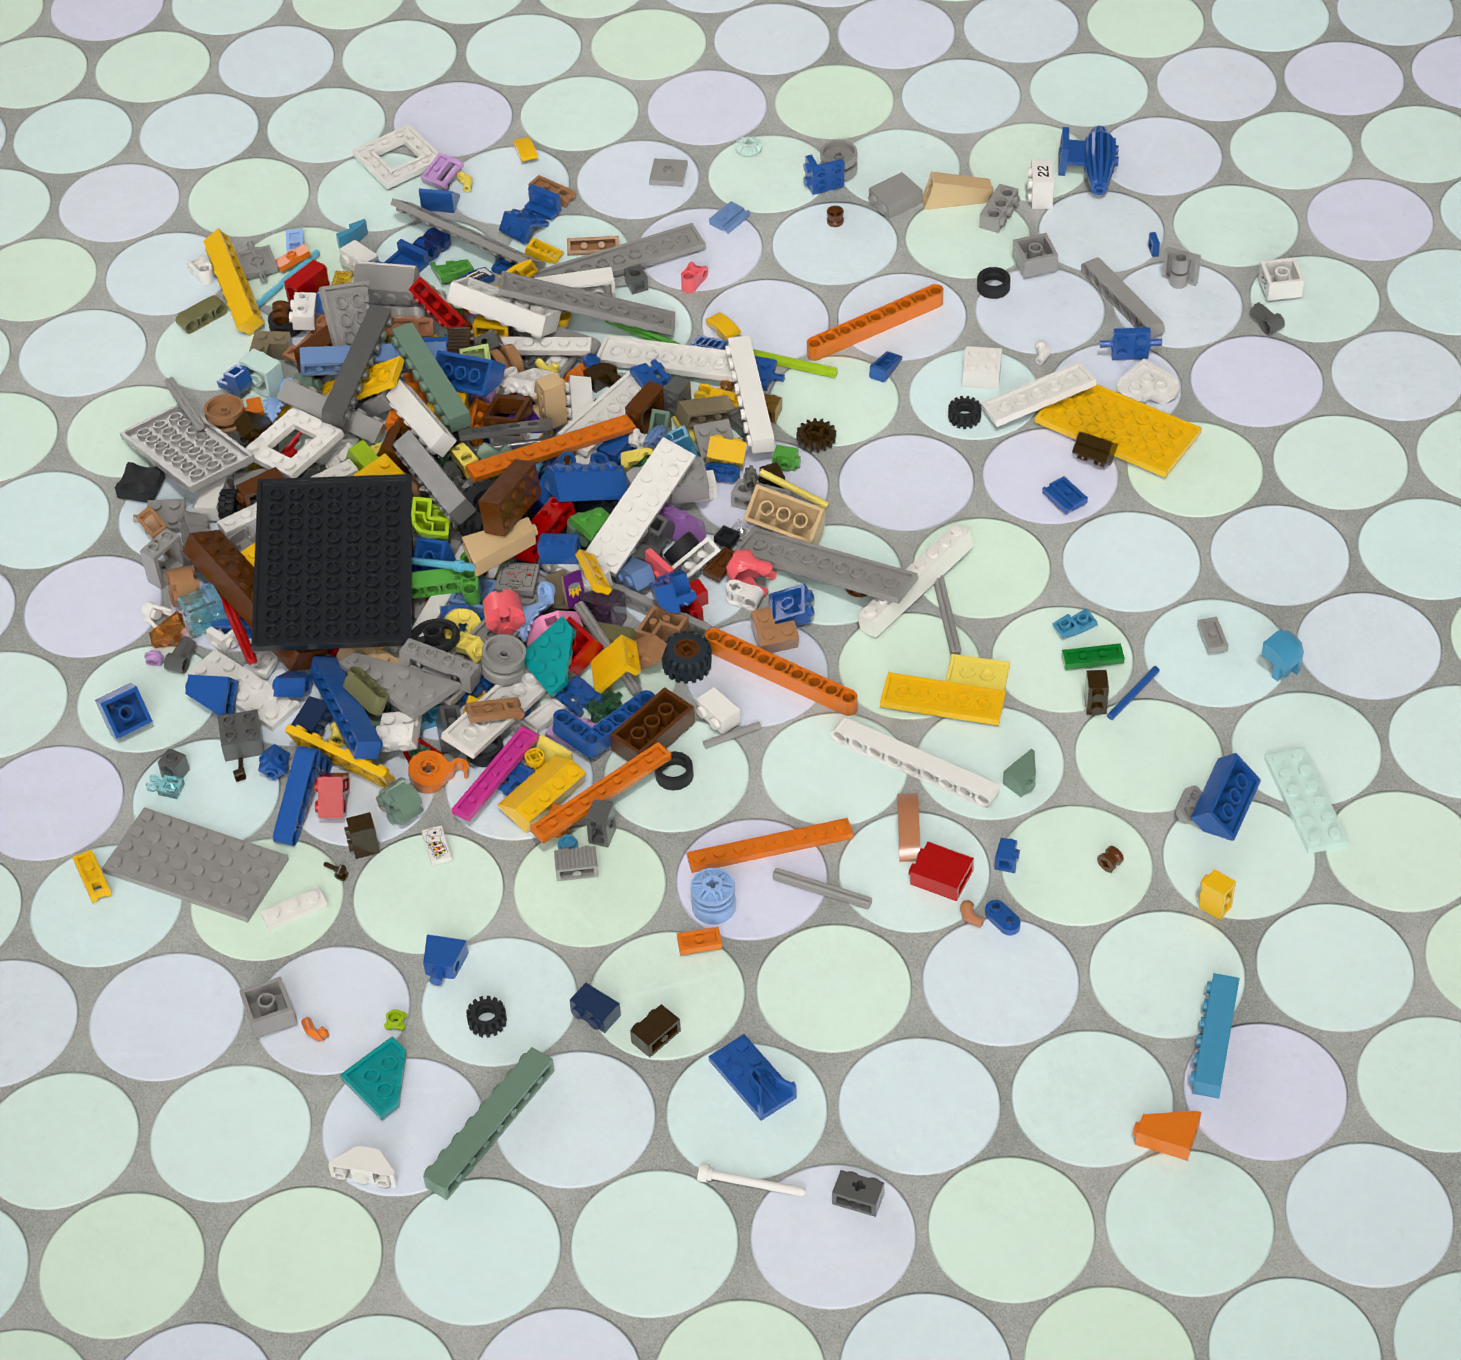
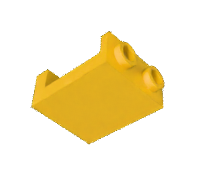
[591,634,641,697]

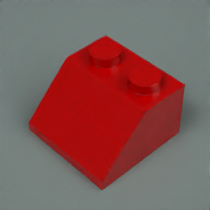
[566,616,604,675]

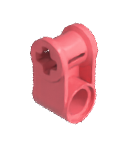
[681,261,708,293]

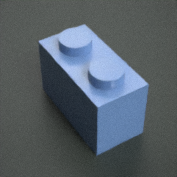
[614,556,656,591]

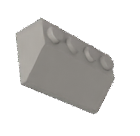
[353,261,420,307]

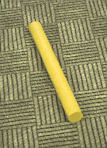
[759,469,829,509]

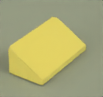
[536,734,573,762]

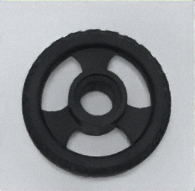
[412,618,460,652]

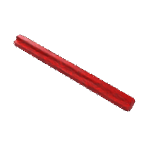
[216,590,258,665]

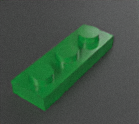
[1062,643,1125,670]

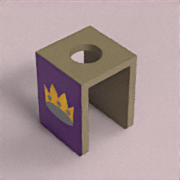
[545,569,586,609]

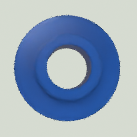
[582,353,601,367]

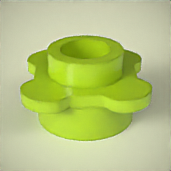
[384,1009,407,1031]

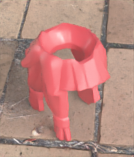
[726,549,777,597]

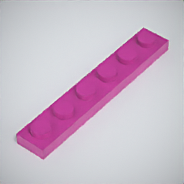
[451,726,539,822]

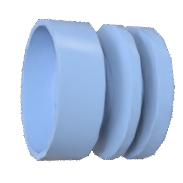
[690,868,736,925]

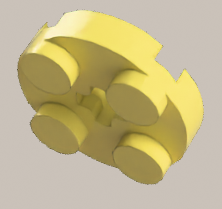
[443,608,481,639]

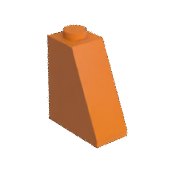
[1132,1111,1202,1161]

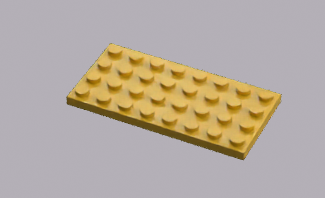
[1035,384,1202,478]

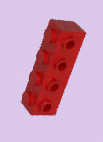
[408,277,473,333]
[515,496,576,564]

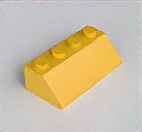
[497,755,586,833]

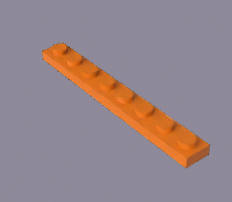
[530,742,672,844]
[686,818,853,873]

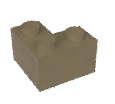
[249,331,292,360]

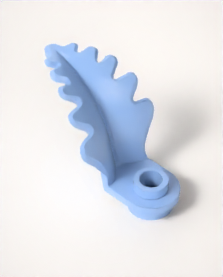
[262,378,292,423]
[516,581,555,642]

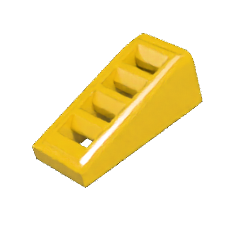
[525,237,564,264]

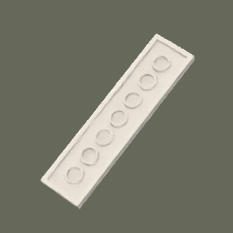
[597,335,733,382]
[557,362,665,457]
[586,437,696,577]
[441,665,547,759]

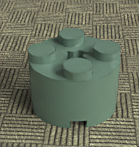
[376,777,424,825]

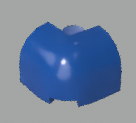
[649,569,697,613]

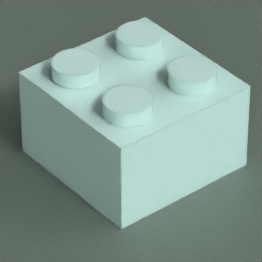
[239,348,284,398]

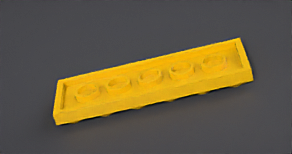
[323,356,405,400]
[880,672,1006,726]
[284,724,395,787]

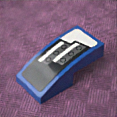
[457,267,495,283]

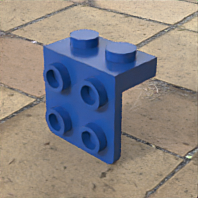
[803,155,845,195]
[499,208,549,244]

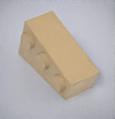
[533,372,569,429]

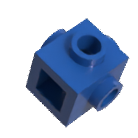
[258,744,291,780]

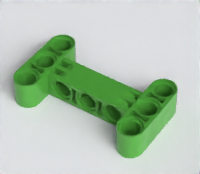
[412,552,482,606]

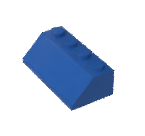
[435,350,506,397]
[544,461,627,502]
[1191,753,1261,841]

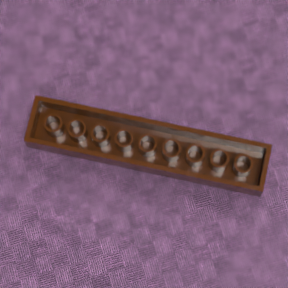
[182,530,329,672]

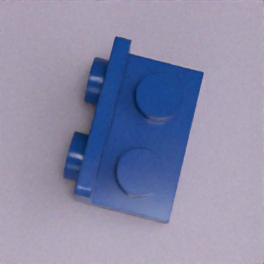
[524,184,561,220]

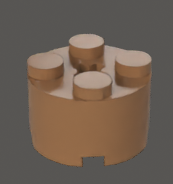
[166,565,201,607]

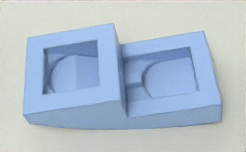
[285,228,304,252]

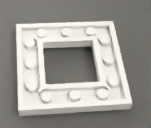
[352,124,439,189]
[245,407,345,478]

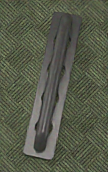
[458,418,553,454]

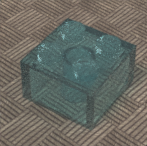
[177,585,226,639]

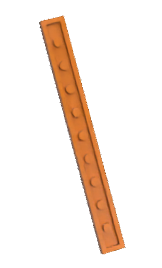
[465,414,636,483]

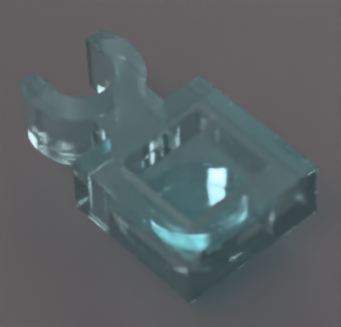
[145,775,185,799]

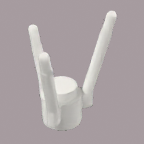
[142,601,183,642]

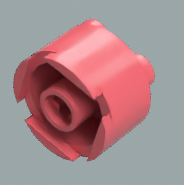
[483,589,525,635]

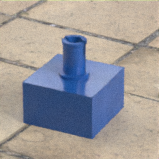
[95,683,153,739]

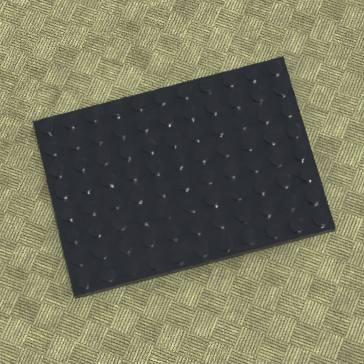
[251,474,412,652]

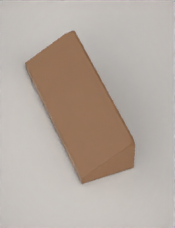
[567,236,619,256]

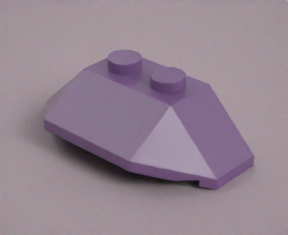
[659,502,706,542]

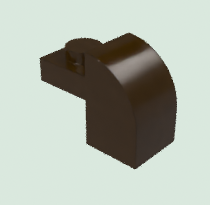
[583,363,622,393]

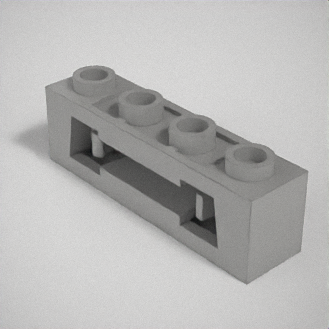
[399,638,480,694]

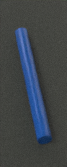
[1107,666,1160,720]

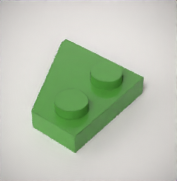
[430,259,474,284]
[569,507,610,541]

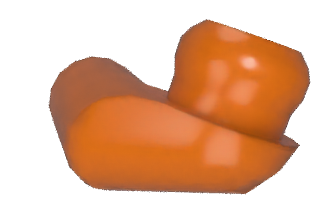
[301,1017,329,1041]

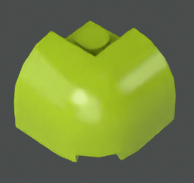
[411,497,450,541]

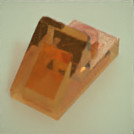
[149,611,185,648]

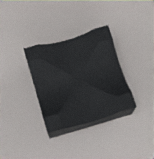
[114,462,165,503]

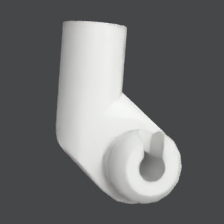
[1035,340,1051,365]

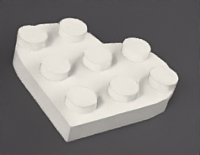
[1117,359,1180,405]

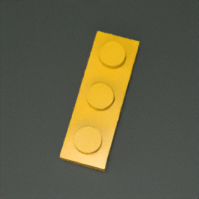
[575,549,612,595]

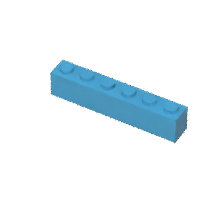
[1189,973,1240,1099]

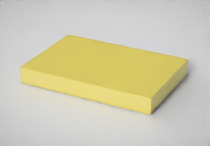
[945,654,1010,690]

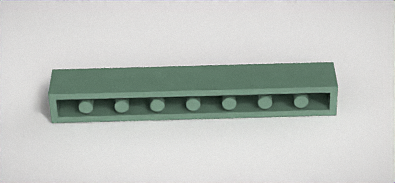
[391,322,471,433]
[423,1047,555,1200]

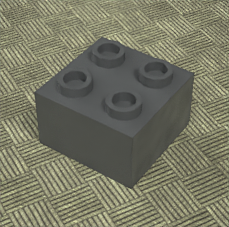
[218,709,265,762]

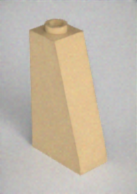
[922,172,994,210]
[462,517,538,576]

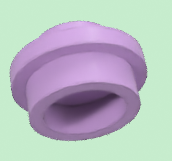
[144,650,164,666]

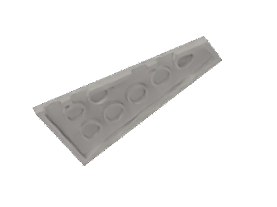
[319,280,370,346]
[339,652,460,720]

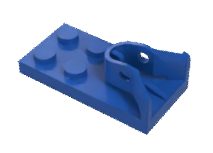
[709,1034,797,1121]

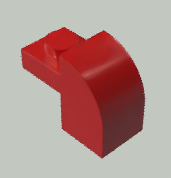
[679,578,709,621]

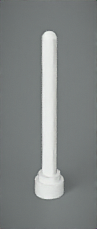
[697,1163,806,1197]

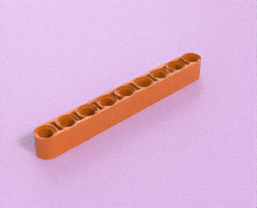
[807,284,944,361]
[705,628,858,716]

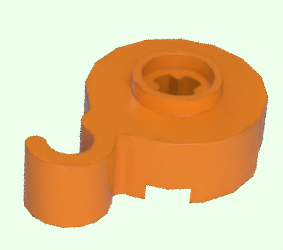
[408,750,469,794]

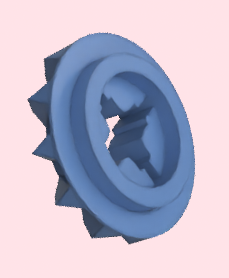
[643,425,667,449]

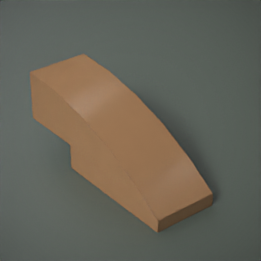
[136,506,184,558]

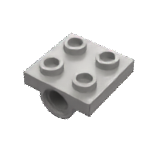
[1162,246,1201,289]

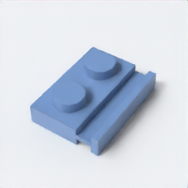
[709,201,750,234]

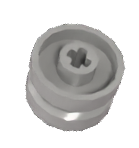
[820,140,857,181]
[481,634,526,685]

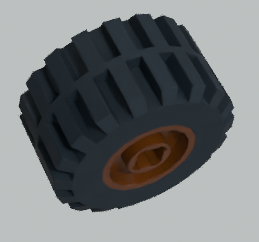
[662,631,712,684]

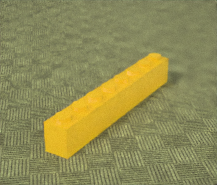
[203,228,265,336]

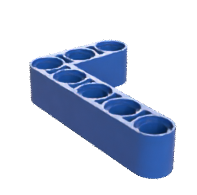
[552,690,655,758]
[273,746,332,846]

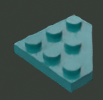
[525,616,576,697]
[340,1036,407,1120]

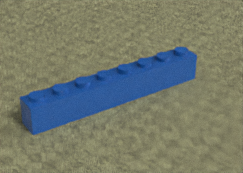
[309,656,383,759]

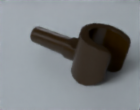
[233,758,246,782]
[323,862,349,881]

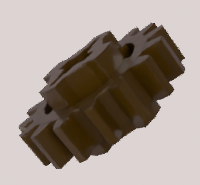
[796,418,836,452]

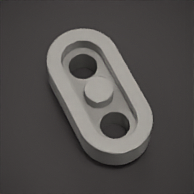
[1176,786,1202,823]

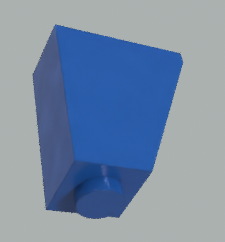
[185,674,239,716]

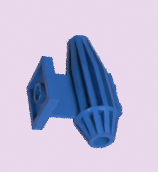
[1058,126,1119,195]

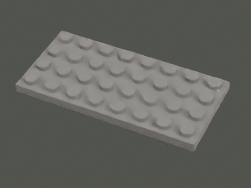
[120,404,255,493]
[102,807,289,923]

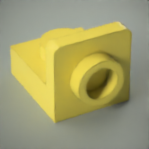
[454,633,484,663]

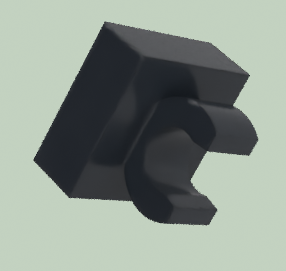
[714,525,740,550]

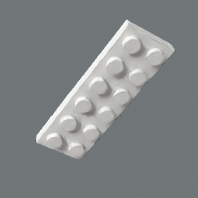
[981,362,1097,427]
[187,649,301,732]

